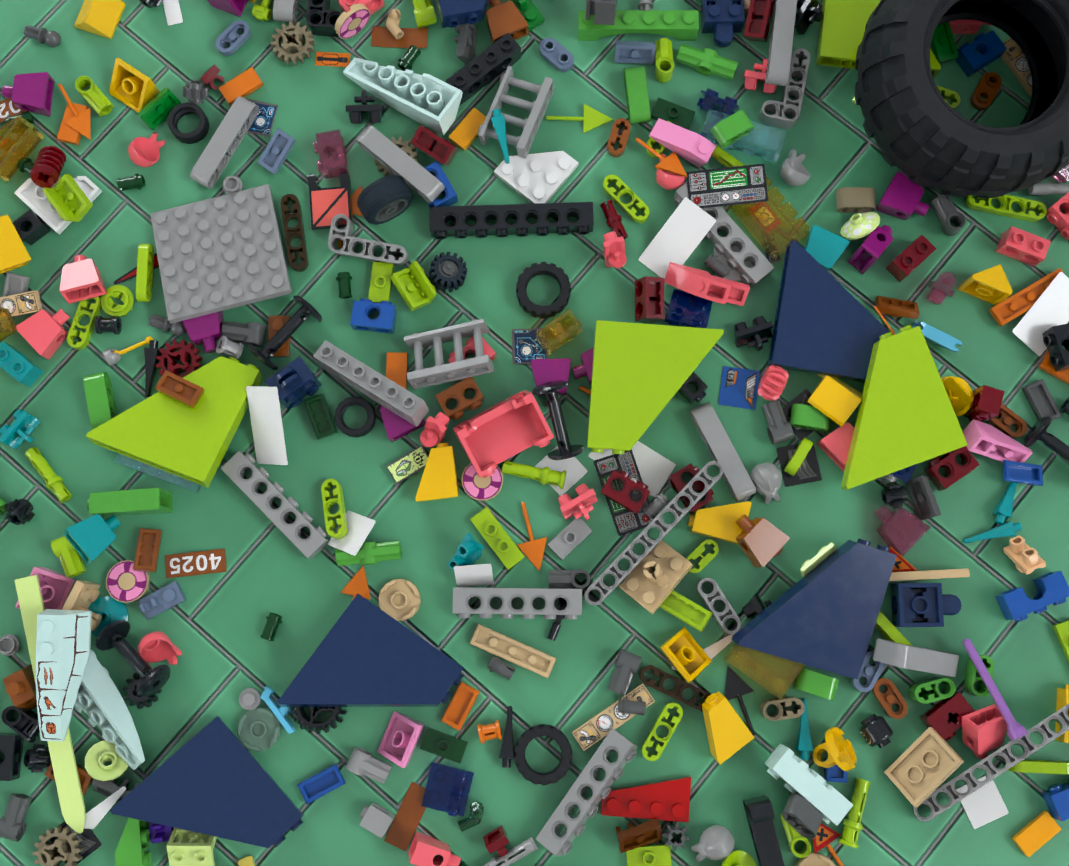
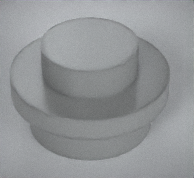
[222,176,243,194]
[0,634,20,656]
[239,688,261,710]

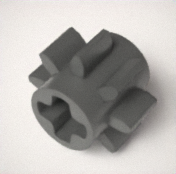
[183,80,209,104]
[661,821,690,851]

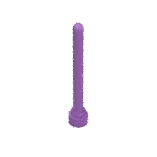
[963,638,1028,741]

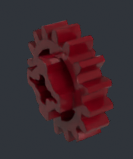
[156,340,203,378]

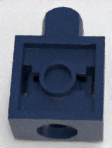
[700,0,745,48]
[265,356,322,409]
[890,583,961,627]

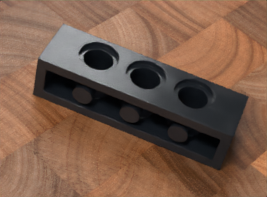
[446,33,521,105]

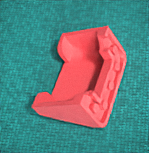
[453,390,555,478]

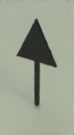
[724,665,755,736]

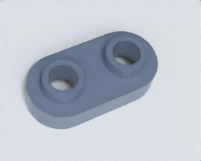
[215,20,251,56]
[539,38,574,72]
[851,650,885,692]

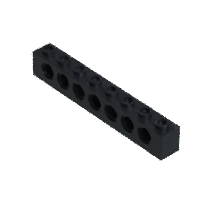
[429,202,594,239]

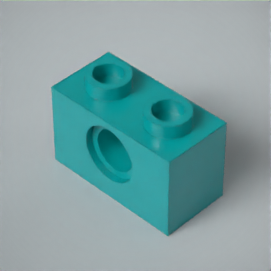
[0,341,44,387]

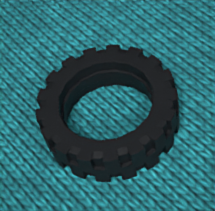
[516,262,571,319]
[514,724,572,785]

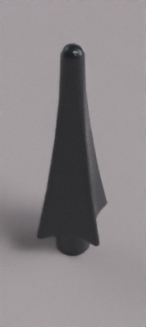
[144,340,162,397]
[499,706,514,768]

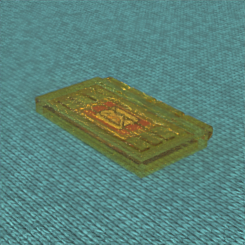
[729,176,810,260]

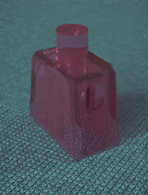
[875,505,931,556]

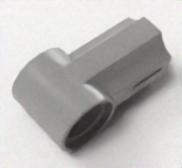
[345,747,392,784]

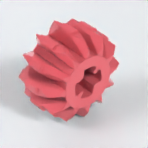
[757,365,789,401]

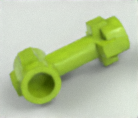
[252,0,272,21]

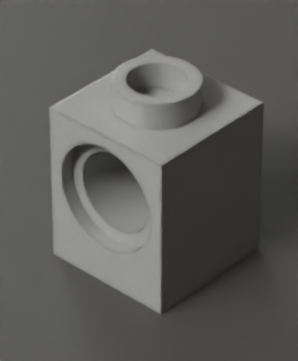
[359,802,396,839]

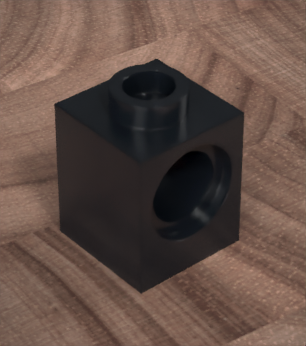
[13,209,51,245]
[678,371,708,404]

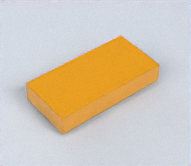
[449,107,486,151]
[1011,810,1062,857]

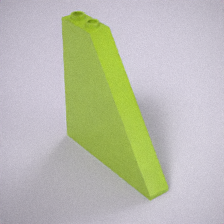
[816,0,941,78]
[586,320,724,455]
[841,325,968,491]
[86,356,262,488]

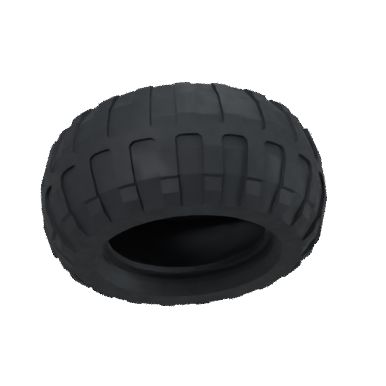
[855,0,1069,198]

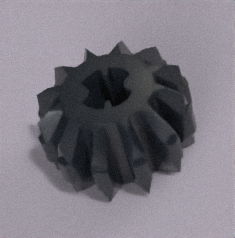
[122,673,162,709]

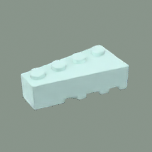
[764,743,853,826]

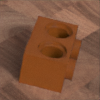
[435,377,485,421]

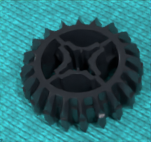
[290,707,348,734]

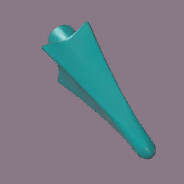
[490,109,510,164]
[992,482,1017,525]
[963,521,1022,544]
[795,698,813,760]

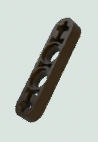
[281,194,309,272]
[639,665,711,712]

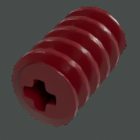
[30,146,66,188]

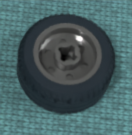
[357,175,413,225]

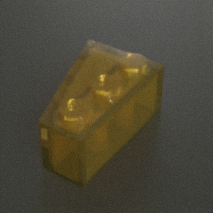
[0,115,45,182]
[723,643,805,700]

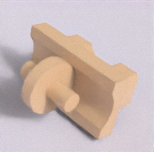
[1003,536,1046,575]

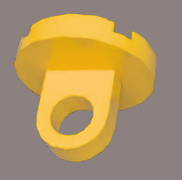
[941,376,974,416]
[812,727,857,771]

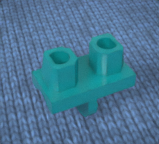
[0,409,41,450]
[448,533,484,571]

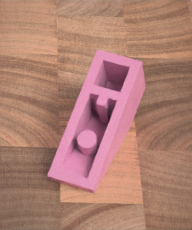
[649,118,716,168]
[963,419,1033,463]

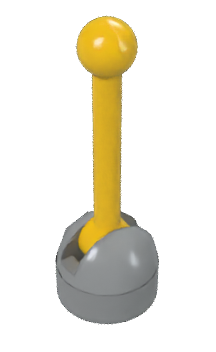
[103,336,153,366]

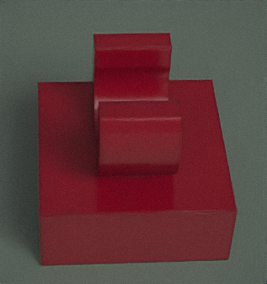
[198,64,225,90]
[483,825,509,857]

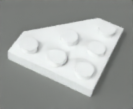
[494,151,579,204]
[14,176,103,235]

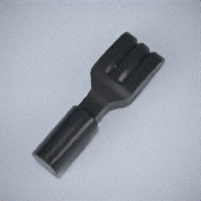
[547,598,567,641]

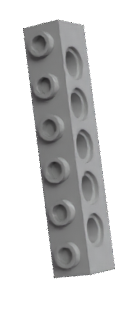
[674,182,775,288]
[313,340,429,427]
[221,451,329,559]
[452,587,582,619]
[536,728,638,857]

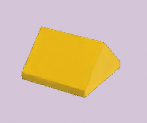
[74,0,126,39]
[109,58,159,113]
[957,264,1013,306]
[807,375,862,427]
[659,627,712,683]

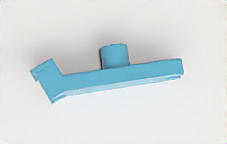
[912,320,962,353]
[260,686,296,734]

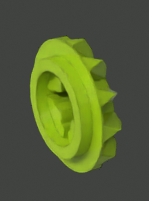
[101,285,135,316]

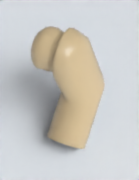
[386,9,404,39]

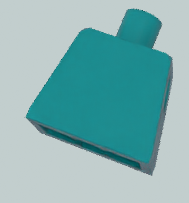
[805,224,850,271]
[63,514,121,565]

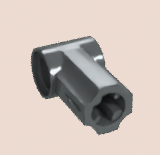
[930,194,966,236]
[222,321,266,347]
[761,400,794,445]
[548,569,591,589]
[607,649,642,696]
[0,793,32,842]

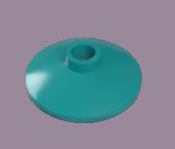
[88,596,129,637]

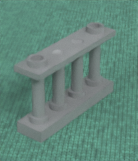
[478,66,555,158]
[404,319,494,389]

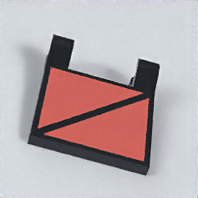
[307,171,352,230]

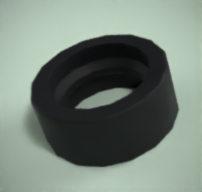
[168,102,210,144]
[335,396,376,438]

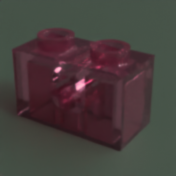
[314,130,349,179]

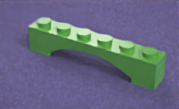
[578,10,699,41]

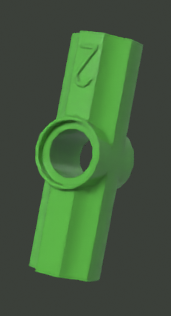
[676,44,738,81]
[335,541,402,566]

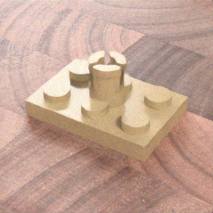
[619,540,693,615]
[62,580,102,631]
[884,727,964,807]

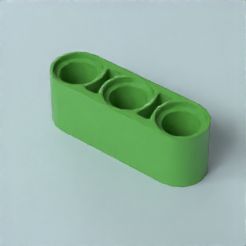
[624,66,651,124]
[83,372,117,430]

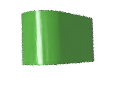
[710,110,755,148]
[790,404,831,432]
[964,655,994,697]
[794,667,839,701]
[908,677,955,704]

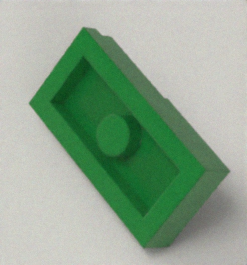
[506,0,544,32]
[931,22,959,64]
[137,88,181,130]

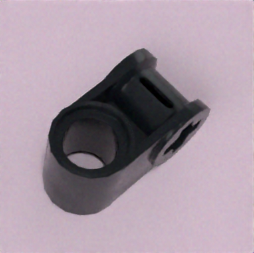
[1,705,39,742]

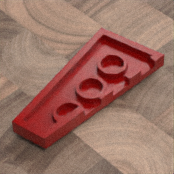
[600,776,691,822]

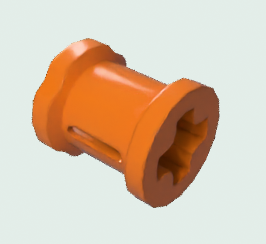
[477,720,502,744]

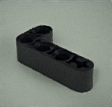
[306,0,341,37]
[743,795,785,866]

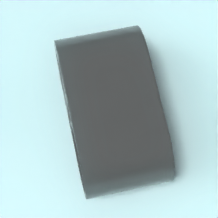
[782,794,823,839]

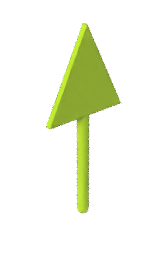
[546,104,613,134]

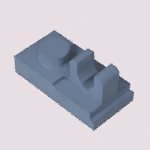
[614,41,656,64]
[257,128,295,174]
[138,581,186,620]

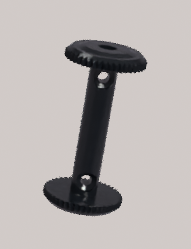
[249,295,322,370]
[532,380,584,460]
[1024,416,1069,462]
[96,620,171,696]

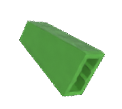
[87,488,172,516]

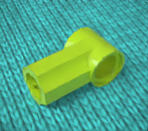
[412,0,437,28]
[654,38,674,83]
[75,76,114,117]
[51,536,87,578]
[779,814,811,858]

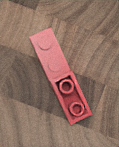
[664,262,750,306]

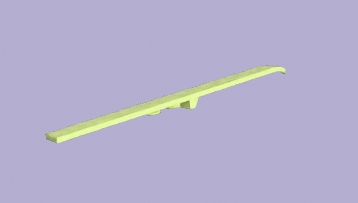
[14,575,86,834]

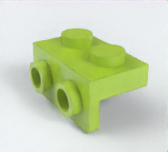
[42,174,93,222]
[390,261,437,312]

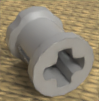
[216,336,244,360]

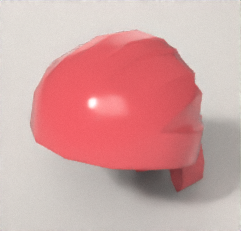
[128,132,166,168]
[656,154,686,191]
[138,631,182,665]

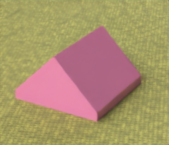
[15,566,75,610]
[377,711,425,768]

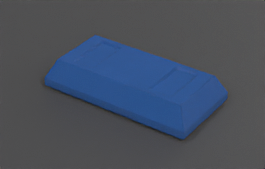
[1003,460,1043,486]
[297,764,346,804]

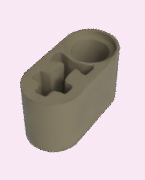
[836,187,876,213]
[759,696,805,721]

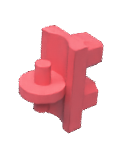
[743,59,777,94]
[603,231,627,268]
[420,412,450,448]
[558,483,598,521]

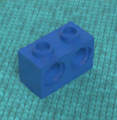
[425,161,458,207]

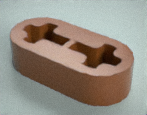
[607,118,631,157]

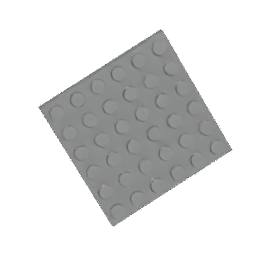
[150,184,292,324]

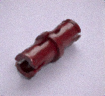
[600,200,628,240]

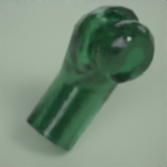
[458,801,484,832]

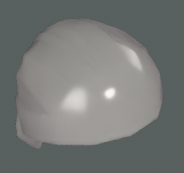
[780,149,811,186]
[750,462,782,505]
[691,825,735,862]

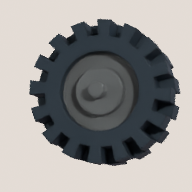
[429,252,467,292]

